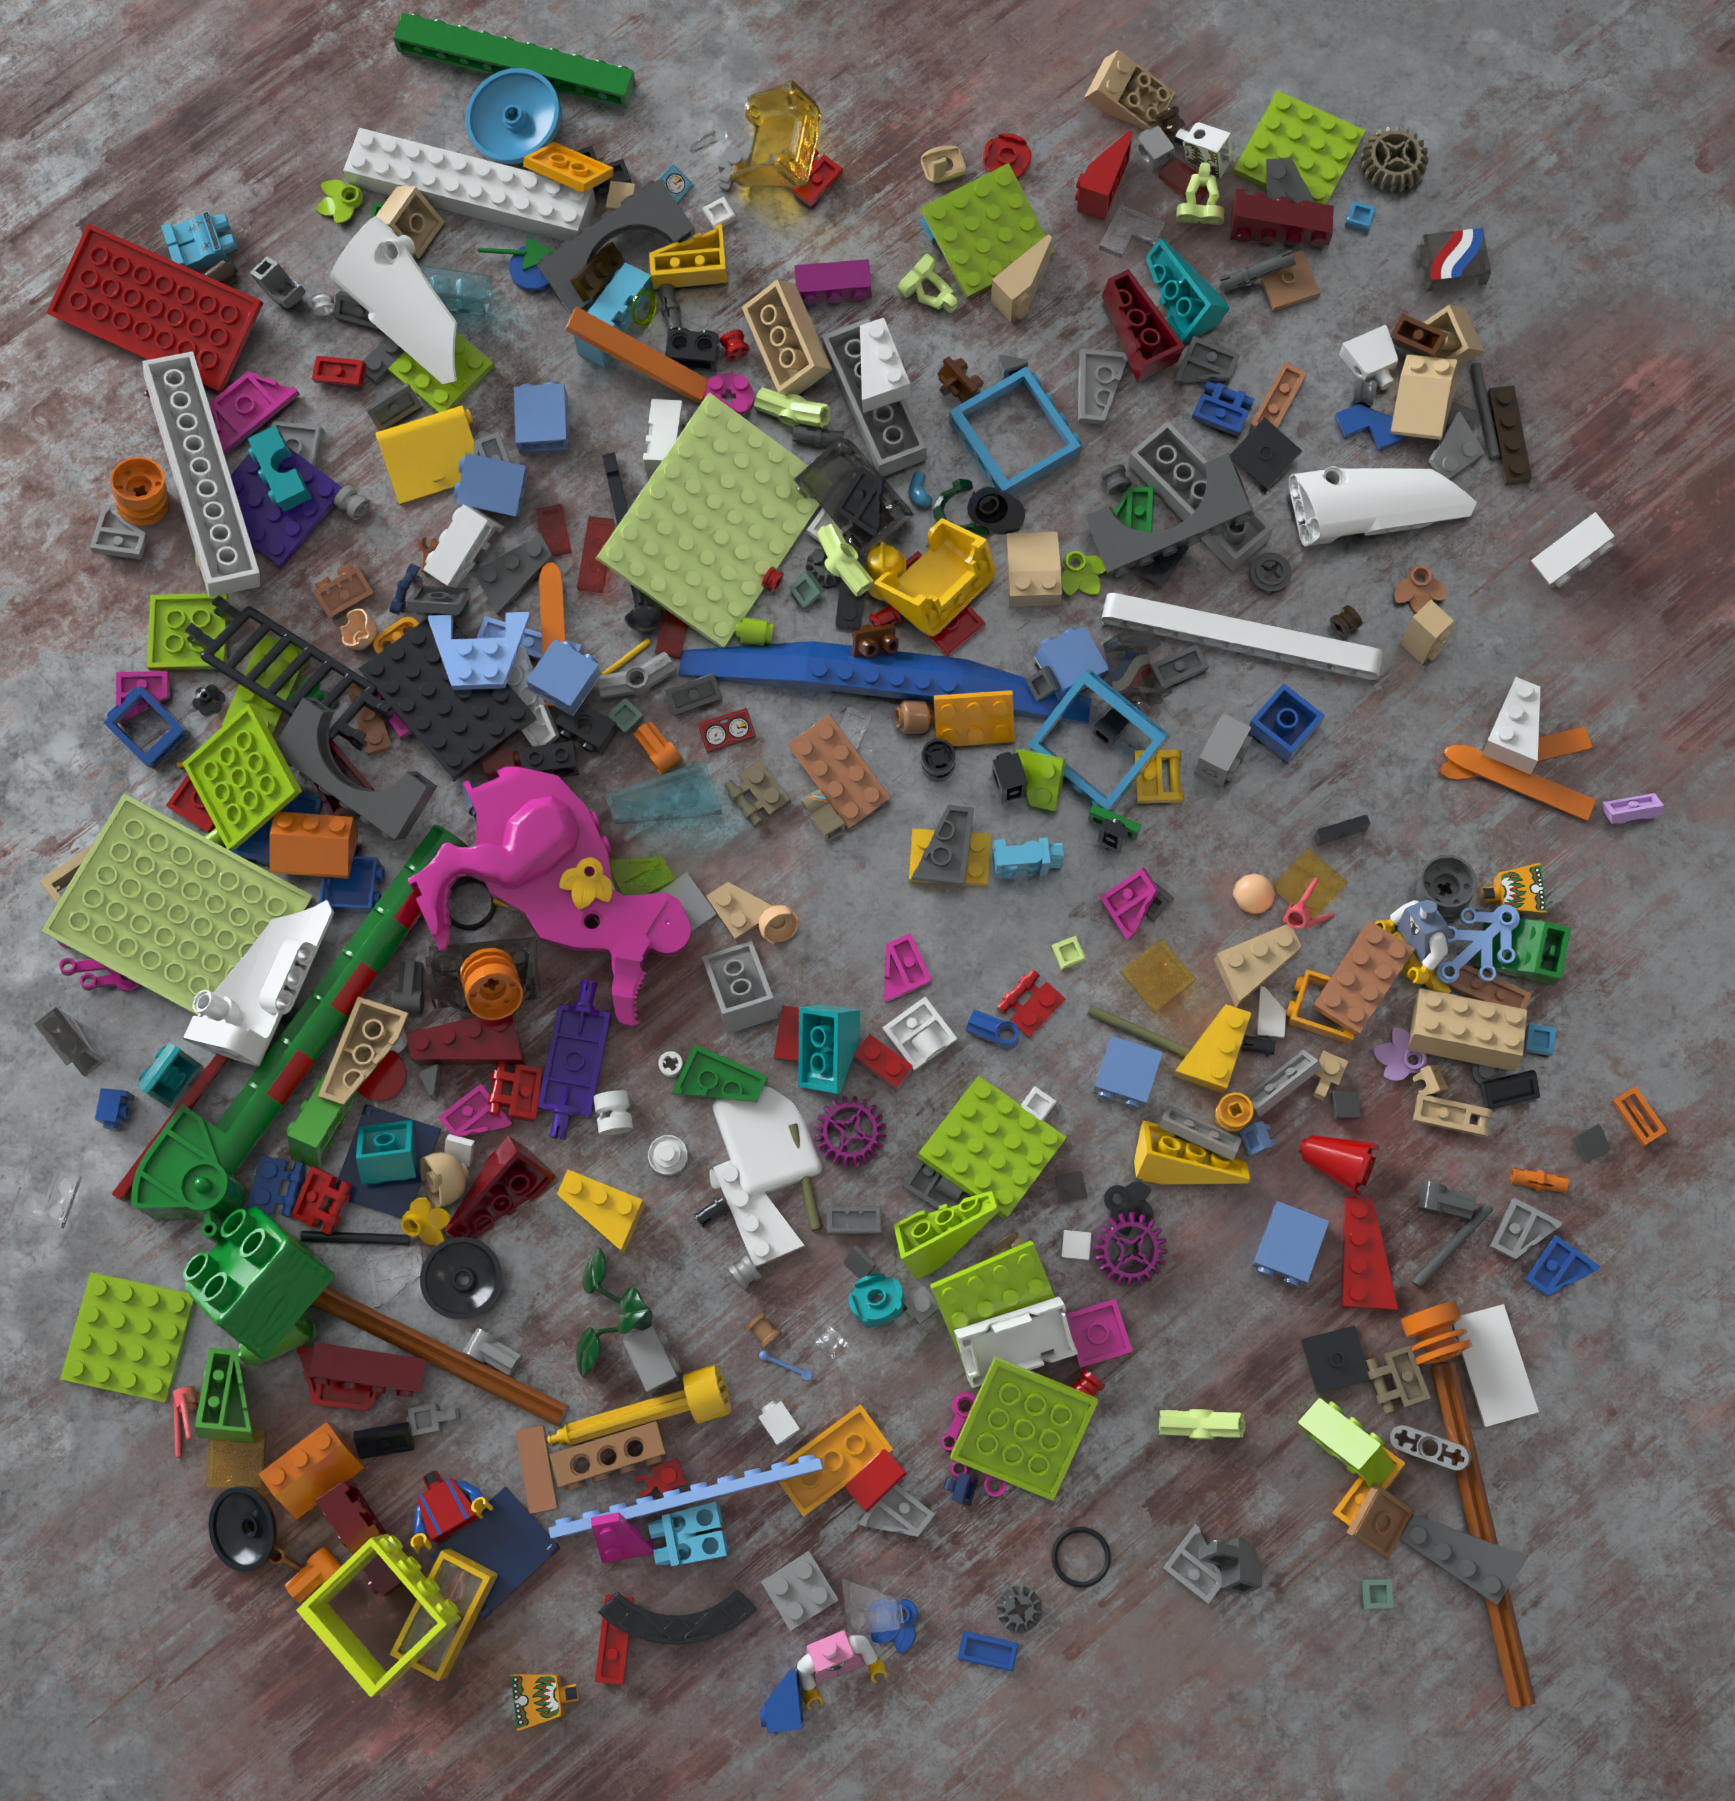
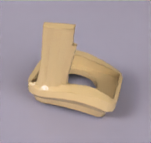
[921,146,967,184]

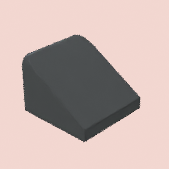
[998,355,1028,380]
[1146,882,1174,921]
[419,1064,442,1101]
[1330,1091,1361,1121]
[1572,1124,1610,1163]
[844,1245,876,1279]

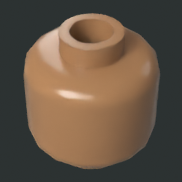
[894,700,934,734]

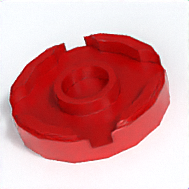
[983,133,1032,179]
[357,1050,407,1102]

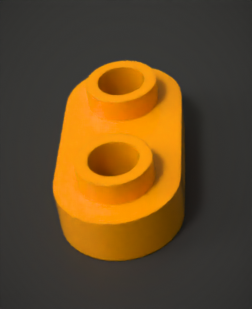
[373,617,419,654]

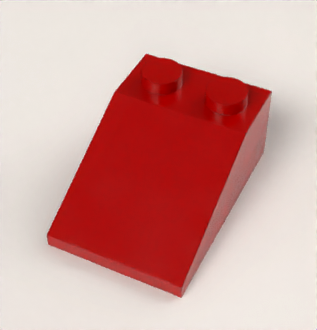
[1075,131,1133,220]

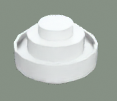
[648,1135,688,1175]

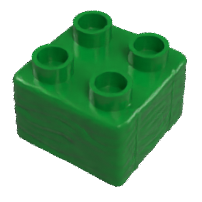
[183,1206,335,1359]

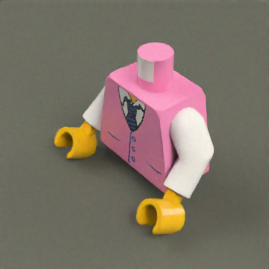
[797,1631,887,1710]

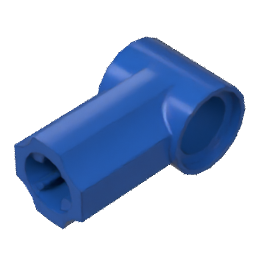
[966,1009,1020,1050]

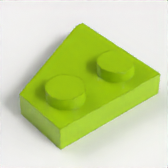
[1015,748,1066,811]

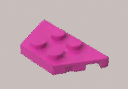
[210,371,300,455]

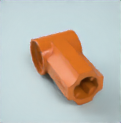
[634,722,683,775]
[284,1546,342,1603]

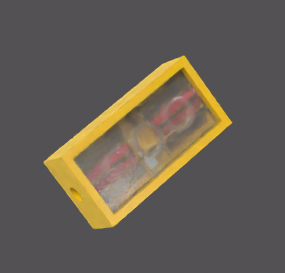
[389,1548,498,1681]

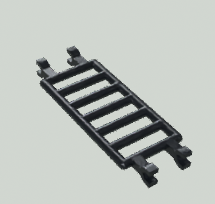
[185,595,393,751]

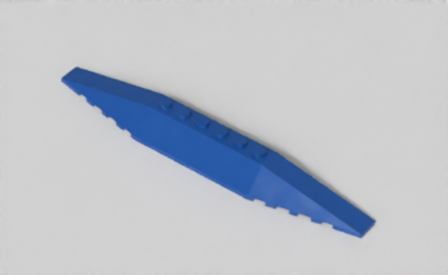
[678,641,1092,725]

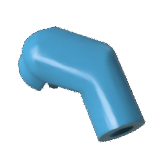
[908,471,932,508]

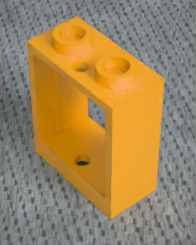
[1285,969,1355,1045]

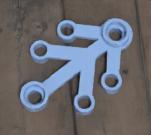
[1436,905,1520,984]

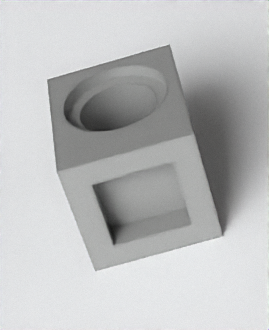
[1136,125,1175,172]

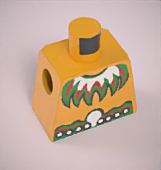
[1481,863,1547,919]
[511,1674,579,1731]

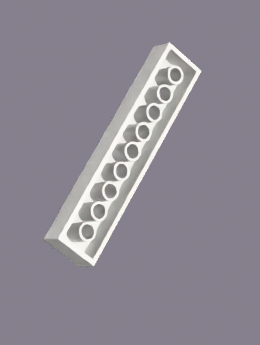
[343,128,596,241]
[142,351,260,598]

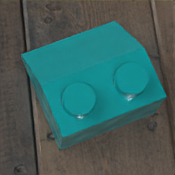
[356,1120,417,1184]

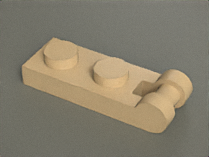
[1412,1094,1493,1138]

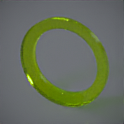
[631,289,657,326]

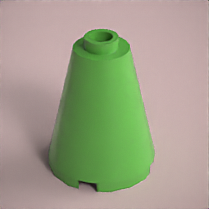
[238,1311,317,1367]

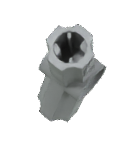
[598,651,677,700]

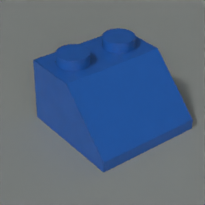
[760,1668,804,1733]

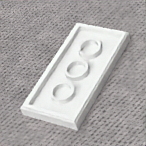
[1451,1304,1539,1427]

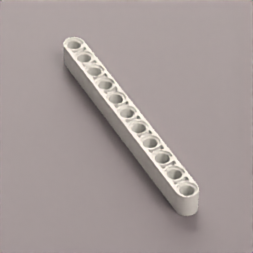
[1101,593,1384,680]

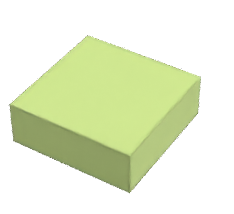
[1051,935,1086,971]

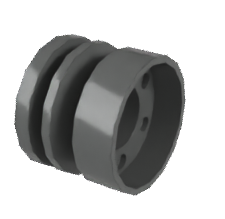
[1414,855,1477,923]

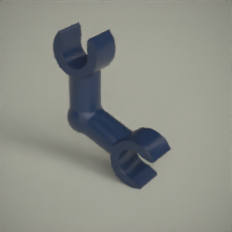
[390,564,421,615]

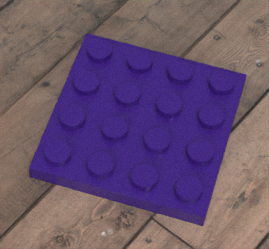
[230,447,343,569]

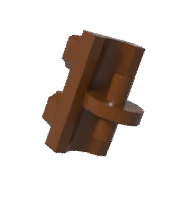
[937,356,984,403]
[850,624,899,658]

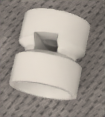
[594,1090,633,1136]

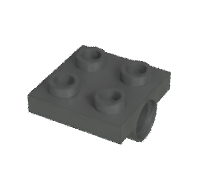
[903,1160,965,1210]

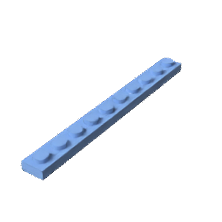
[548,1454,825,1539]

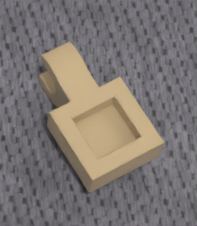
[1312,1050,1348,1101]

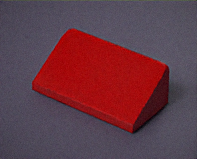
[845,1449,907,1512]

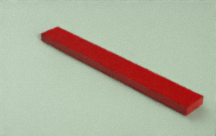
[112,1053,230,1200]

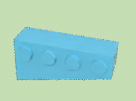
[573,263,653,367]

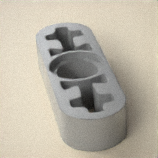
[1390,1425,1472,1470]

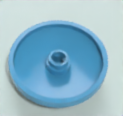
[465,68,562,164]

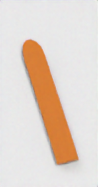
[539,562,566,706]
[1439,726,1593,780]
[1444,745,1596,822]

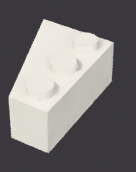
[423,504,505,588]
[1482,677,1540,775]

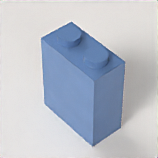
[514,382,569,453]
[454,453,529,517]
[1252,1201,1329,1287]

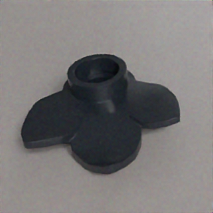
[1104,1182,1154,1236]

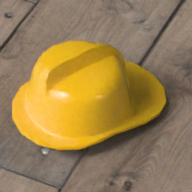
[866,541,906,601]

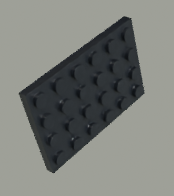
[359,613,537,782]

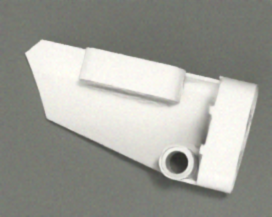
[183,900,334,1067]

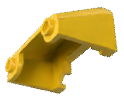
[874,518,995,636]

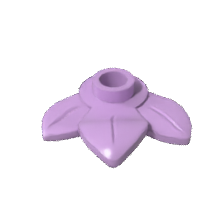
[1373,1027,1427,1081]

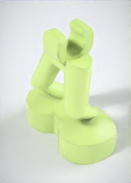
[1176,163,1225,225]
[897,253,958,313]

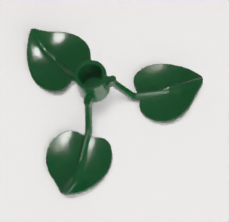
[576,1247,653,1378]

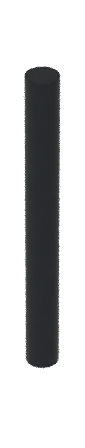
[300,1231,410,1245]

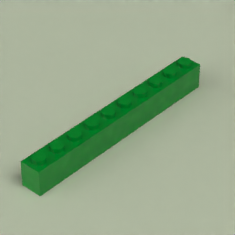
[393,13,636,108]

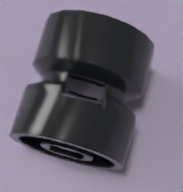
[921,739,955,782]

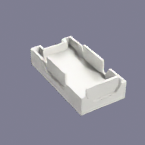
[954,1297,1078,1388]

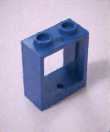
[103,686,191,769]

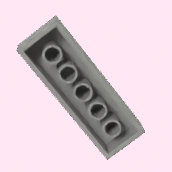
[822,318,927,477]
[1128,421,1273,571]

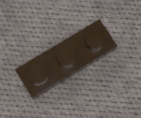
[570,242,626,302]

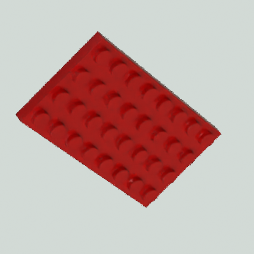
[46,223,264,393]

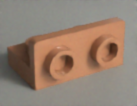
[313,564,374,618]

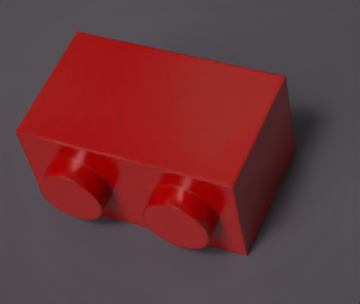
[854,1034,913,1092]

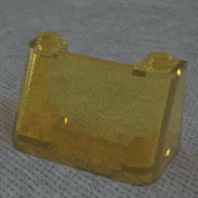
[730,80,821,188]

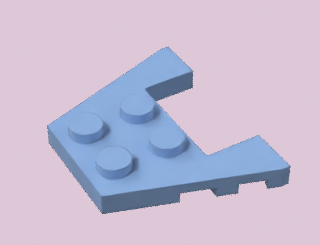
[428,612,530,690]

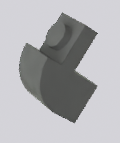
[249,256,306,309]
[1199,1537,1262,1595]

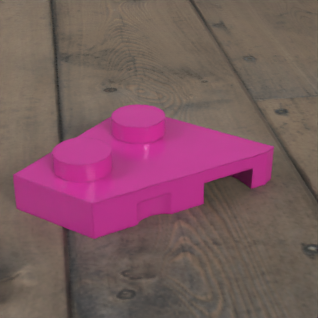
[116,671,170,723]
[1100,868,1159,940]

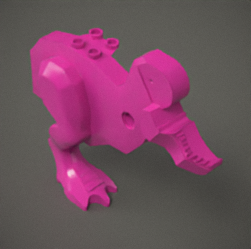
[408,767,691,1028]

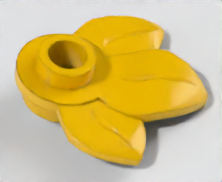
[559,857,612,910]
[401,1198,451,1246]

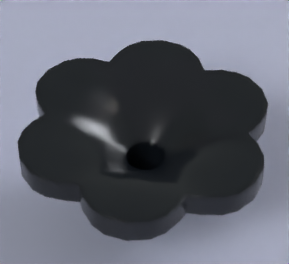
[192,684,225,716]

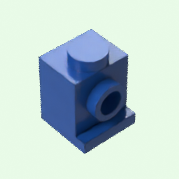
[95,1088,135,1130]

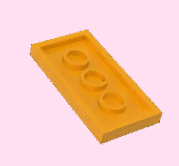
[779,1404,894,1517]

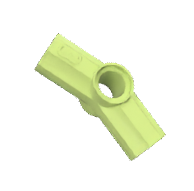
[754,387,831,428]
[817,523,874,597]
[1159,1409,1245,1440]

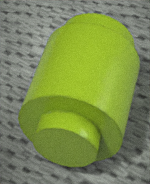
[736,617,773,646]

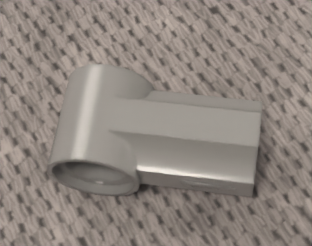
[463,1327,522,1376]

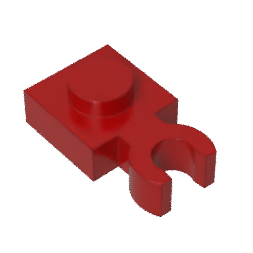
[634,1457,687,1497]

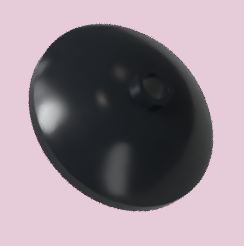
[420,1237,503,1320]
[208,1486,277,1572]

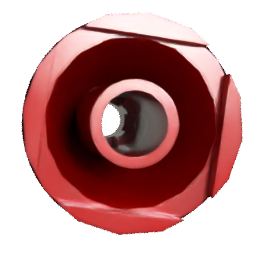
[1299,1135,1379,1196]

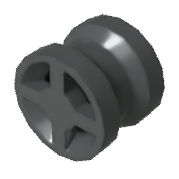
[1352,378,1377,406]
[1101,464,1132,495]

